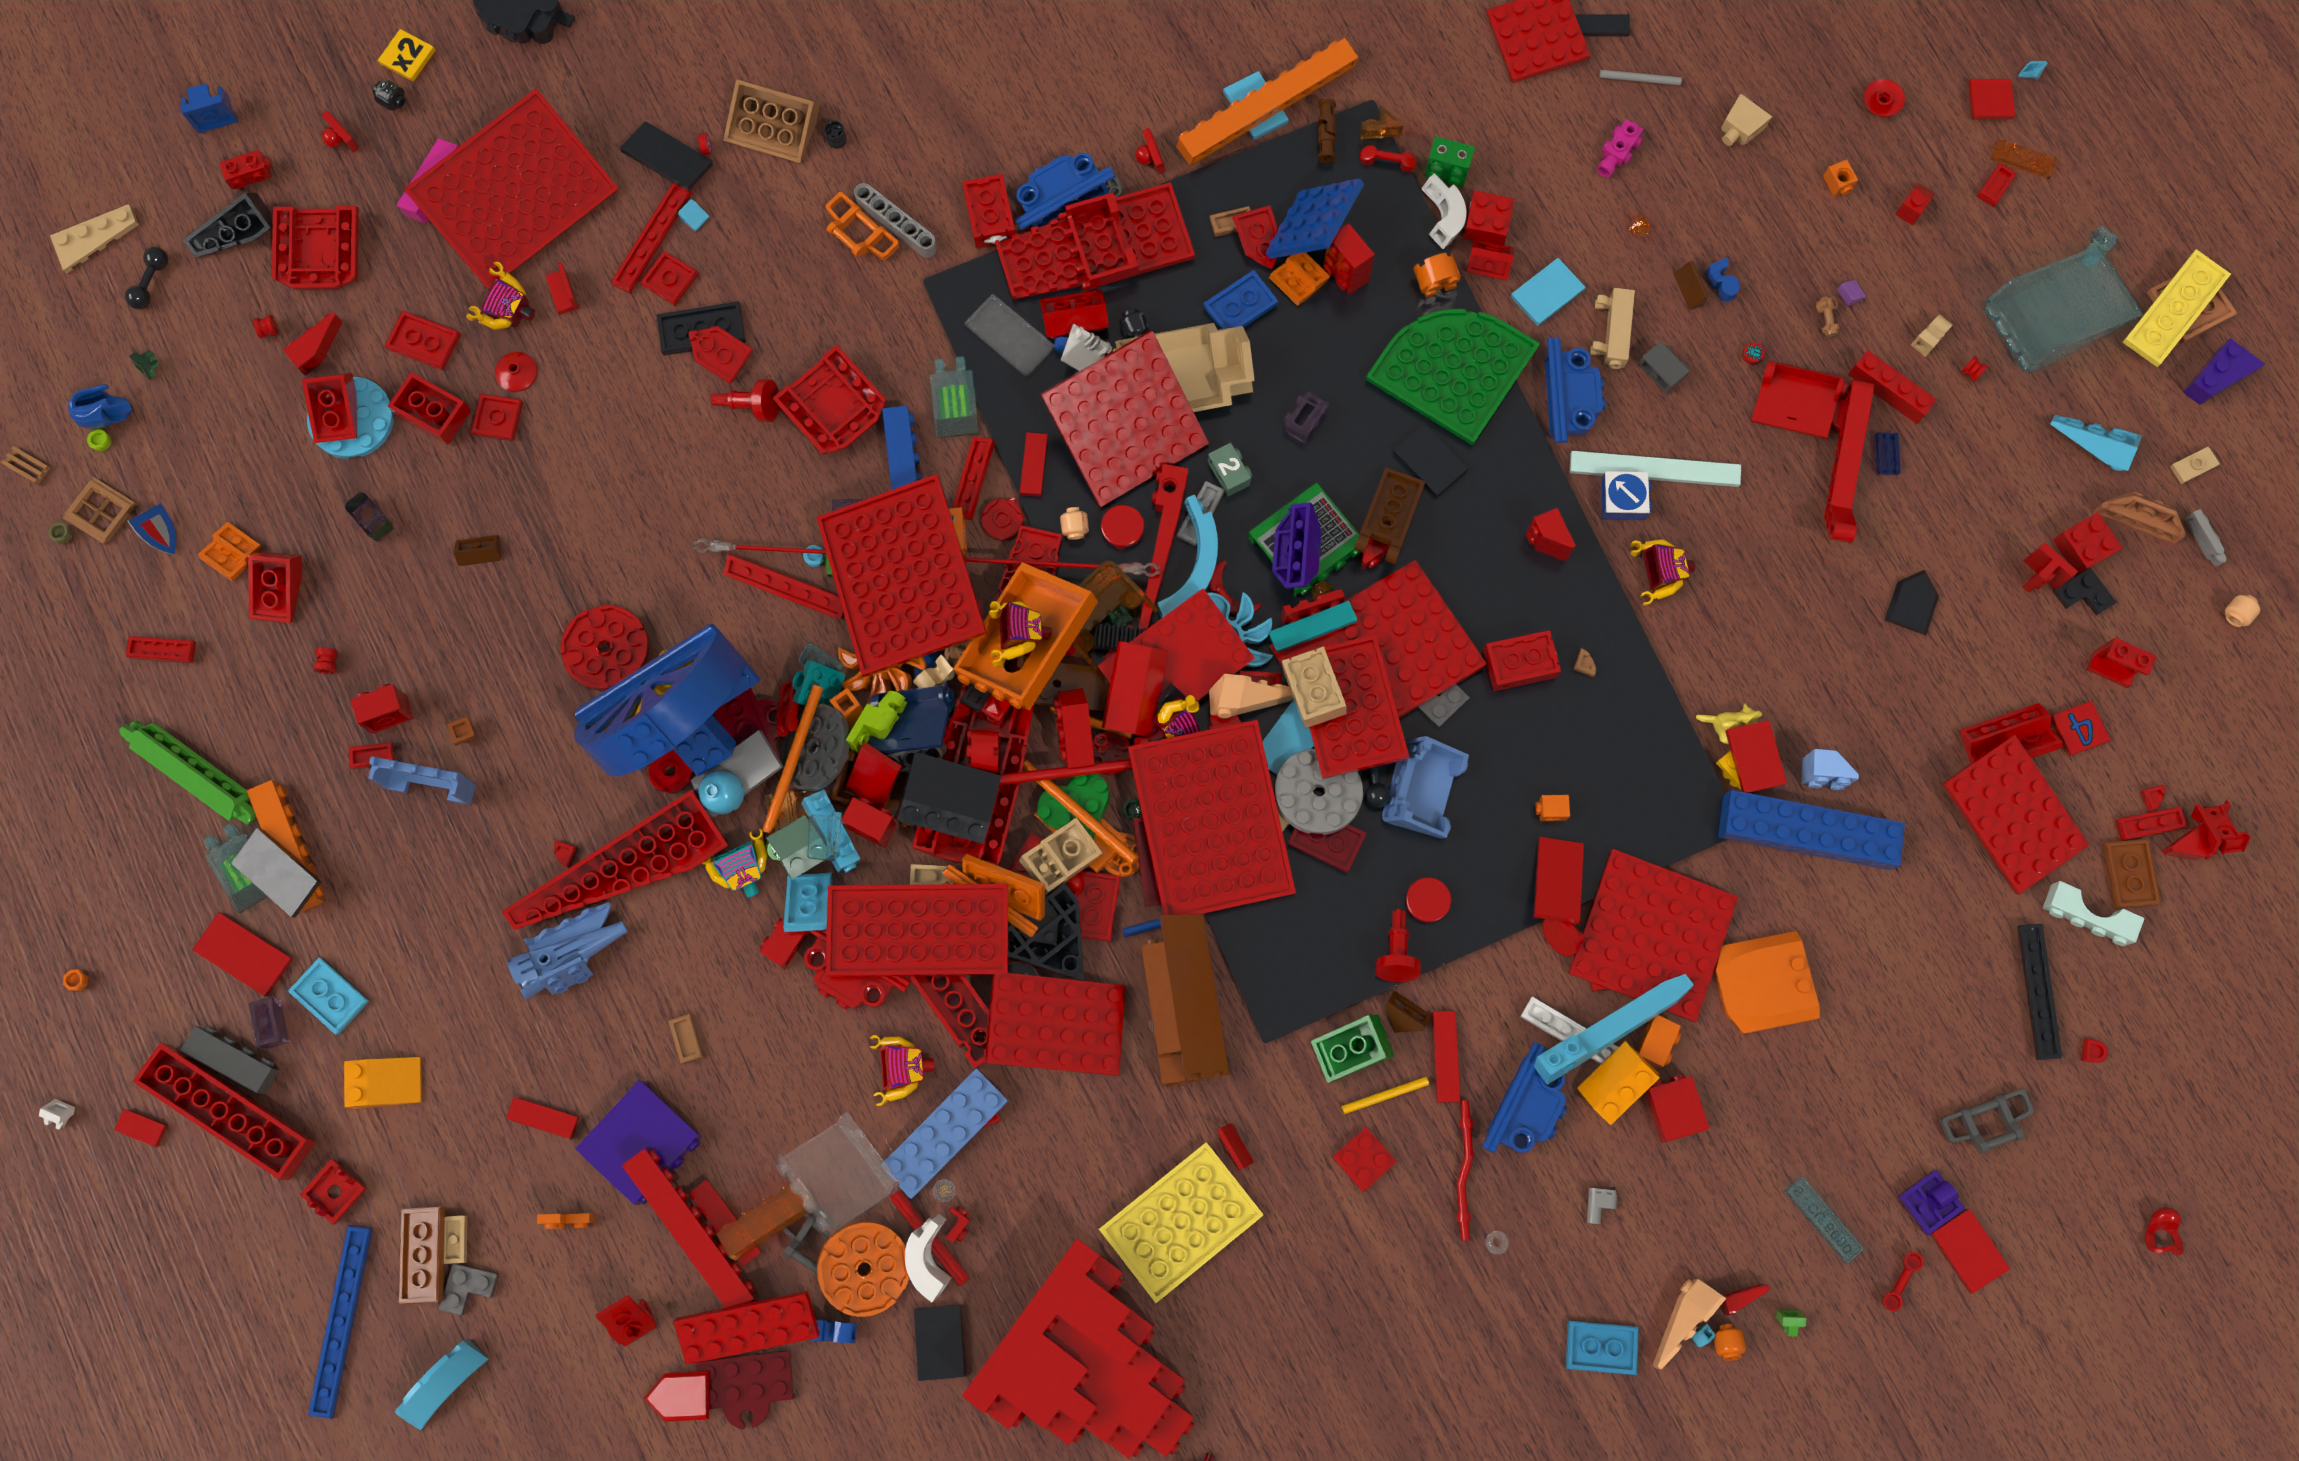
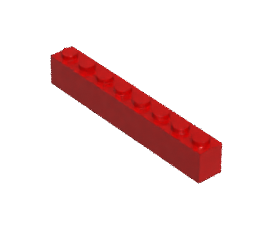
[622,1147,756,1308]

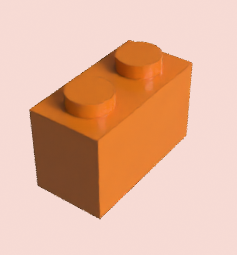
[1637,1015,1682,1069]

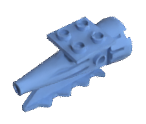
[507,902,628,1000]

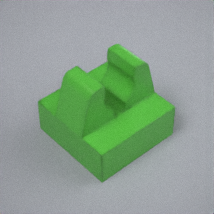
[1776,1309,1806,1337]

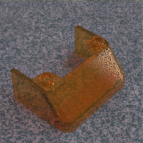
[1071,561,1159,670]

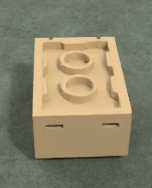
[1282,647,1347,728]

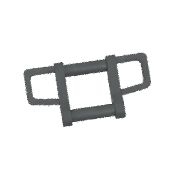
[1939,1089,2034,1154]
[778,1204,862,1277]

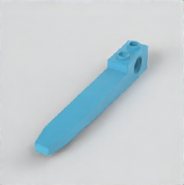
[1534,974,1694,1085]

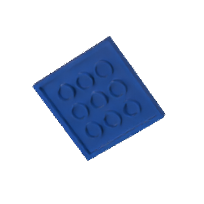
[1266,178,1364,259]

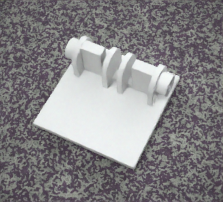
[1061,324,1112,371]

